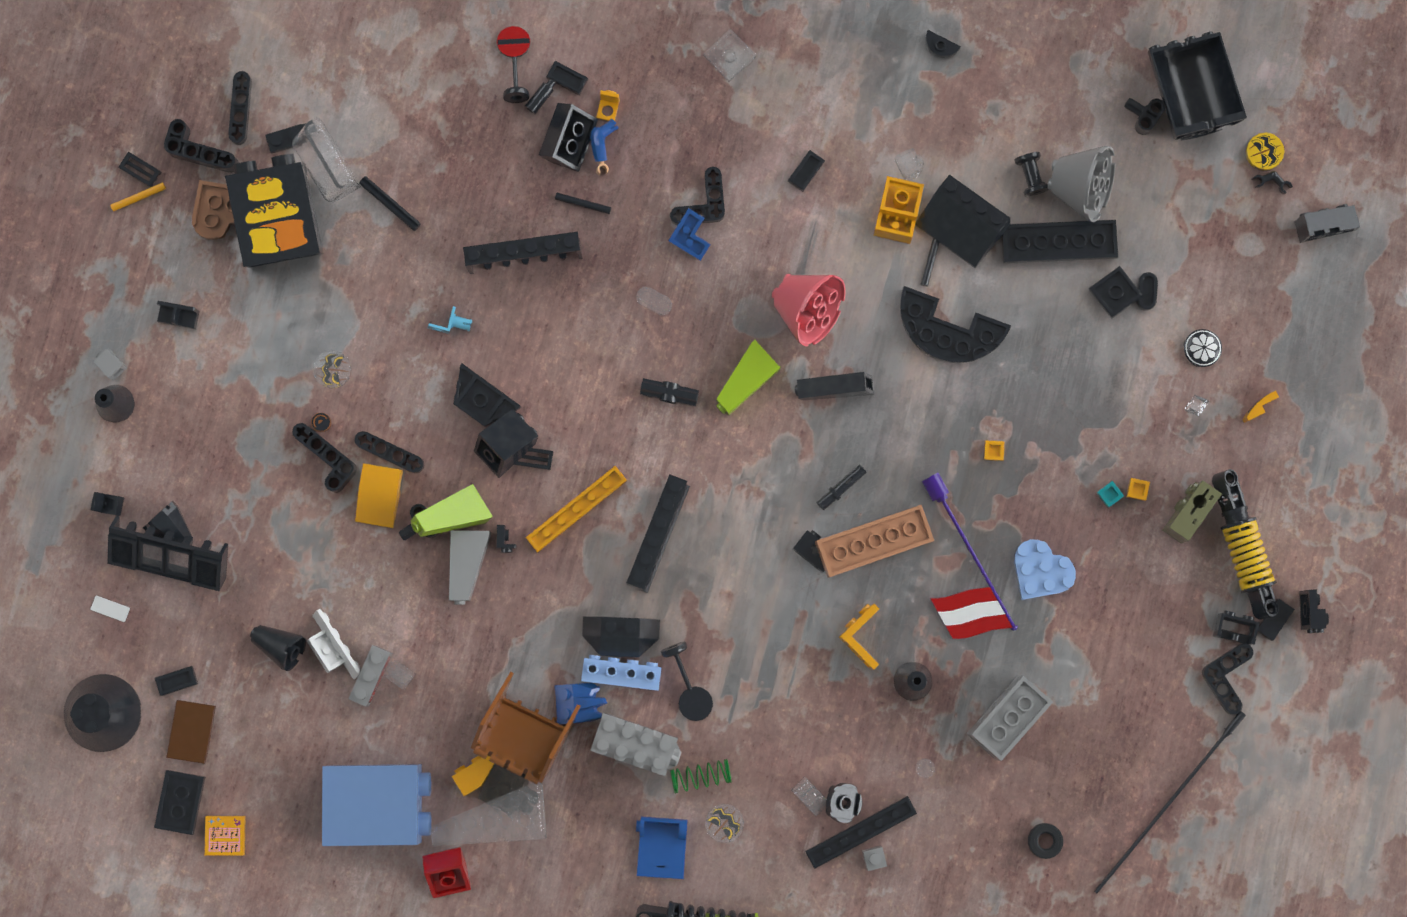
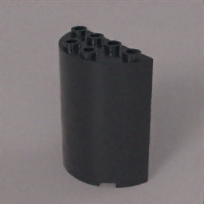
[1148,31,1247,141]

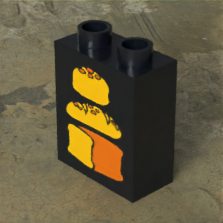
[225,154,323,268]

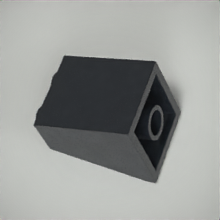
[474,409,538,478]

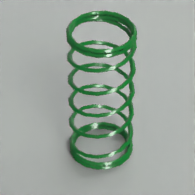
[670,759,732,794]

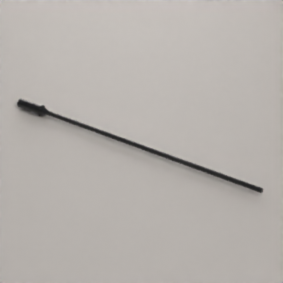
[1094,711,1246,893]

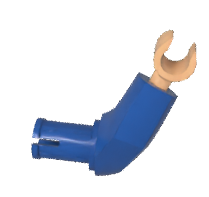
[590,119,618,175]

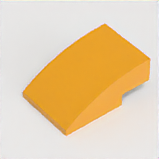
[873,176,924,244]
[355,463,403,528]

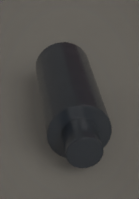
[525,79,556,114]

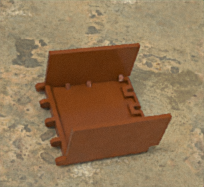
[471,671,581,785]

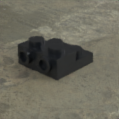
[1299,589,1329,633]

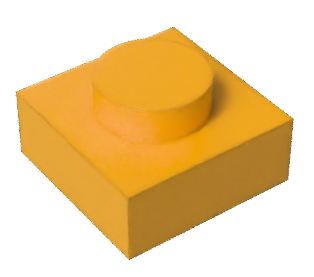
[984,440,1005,461]
[1126,478,1150,501]

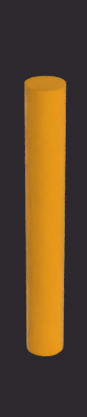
[110,182,166,212]

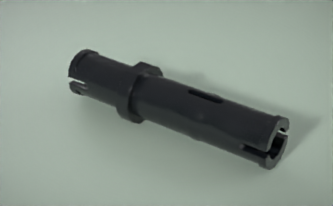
[816,464,867,511]

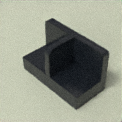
[157,301,200,330]

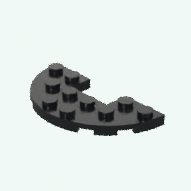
[900,286,1011,363]

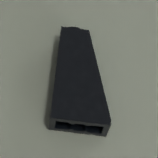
[795,372,874,401]

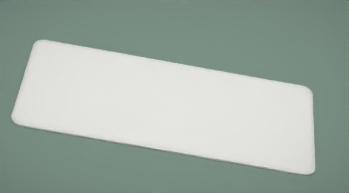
[91,596,130,622]

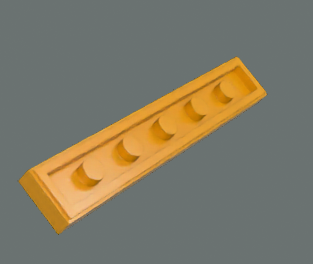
[525,466,627,553]

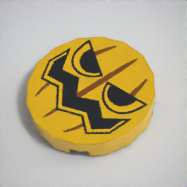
[1245,132,1285,171]

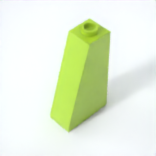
[716,340,780,415]
[410,484,493,537]

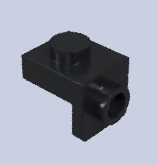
[90,492,124,516]

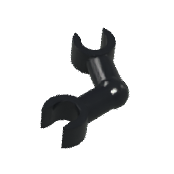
[1251,171,1293,194]

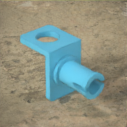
[427,306,472,334]

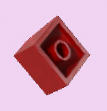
[422,847,471,898]

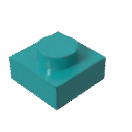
[1096,481,1124,508]

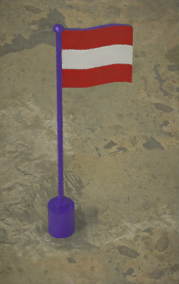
[922,473,1018,639]

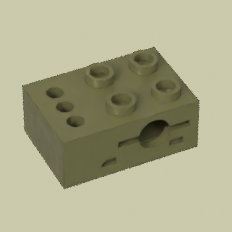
[1162,480,1222,543]

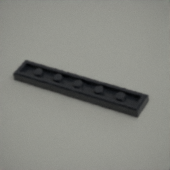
[805,796,917,869]

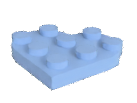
[1014,539,1076,600]

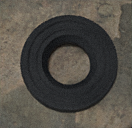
[1028,823,1063,859]

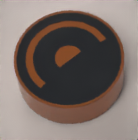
[311,413,331,432]

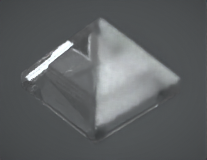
[1184,395,1209,416]

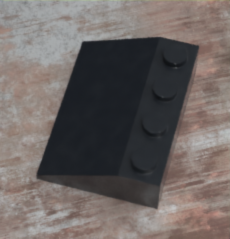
[915,174,1010,268]

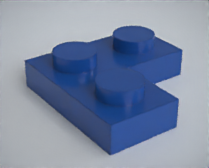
[668,208,711,261]

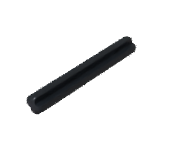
[359,176,421,231]

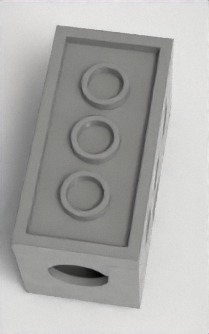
[966,676,1053,761]

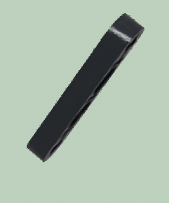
[228,71,252,145]
[354,431,424,474]

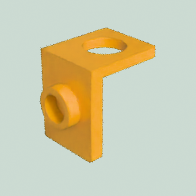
[596,90,620,121]

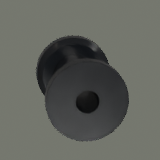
[1014,152,1049,197]

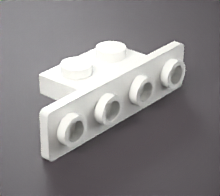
[307,609,361,679]

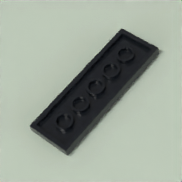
[1002,220,1118,263]

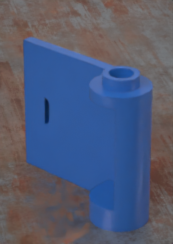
[636,816,688,879]

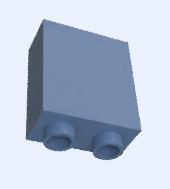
[322,764,431,846]

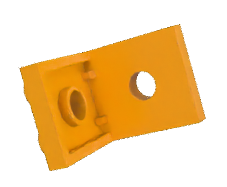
[839,604,879,670]

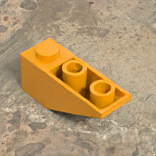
[452,756,495,796]

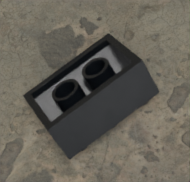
[539,103,598,172]

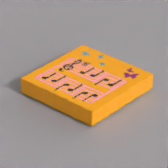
[204,816,246,856]

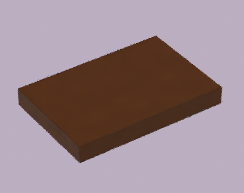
[166,700,216,764]

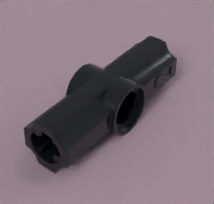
[640,378,699,407]

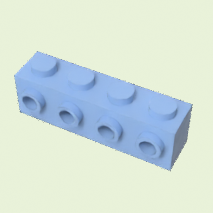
[581,655,662,691]

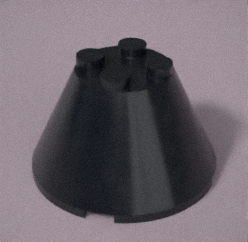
[64,674,142,752]

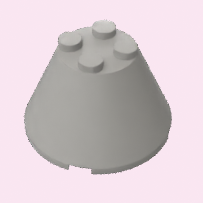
[1048,146,1115,222]

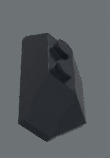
[582,616,660,657]

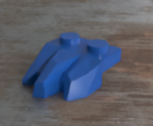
[555,683,608,724]

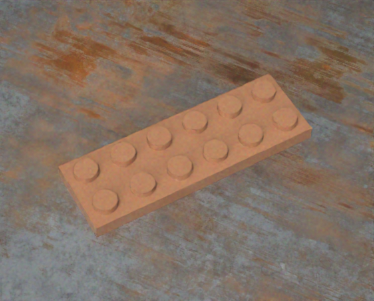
[815,505,934,578]

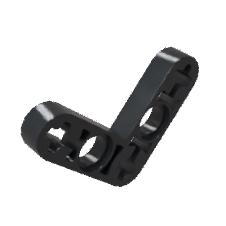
[670,166,725,225]
[1202,644,1253,714]

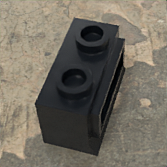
[1213,610,1260,645]

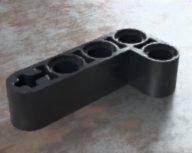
[164,119,239,173]
[292,423,357,493]

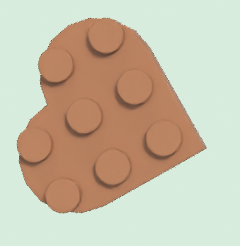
[192,180,235,240]

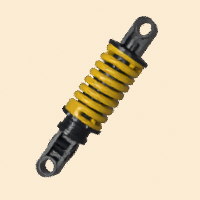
[1212,469,1279,620]

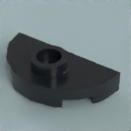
[925,30,961,58]

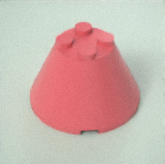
[772,274,846,347]

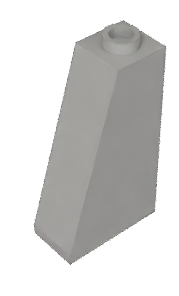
[449,531,491,605]

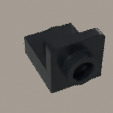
[496,525,517,553]

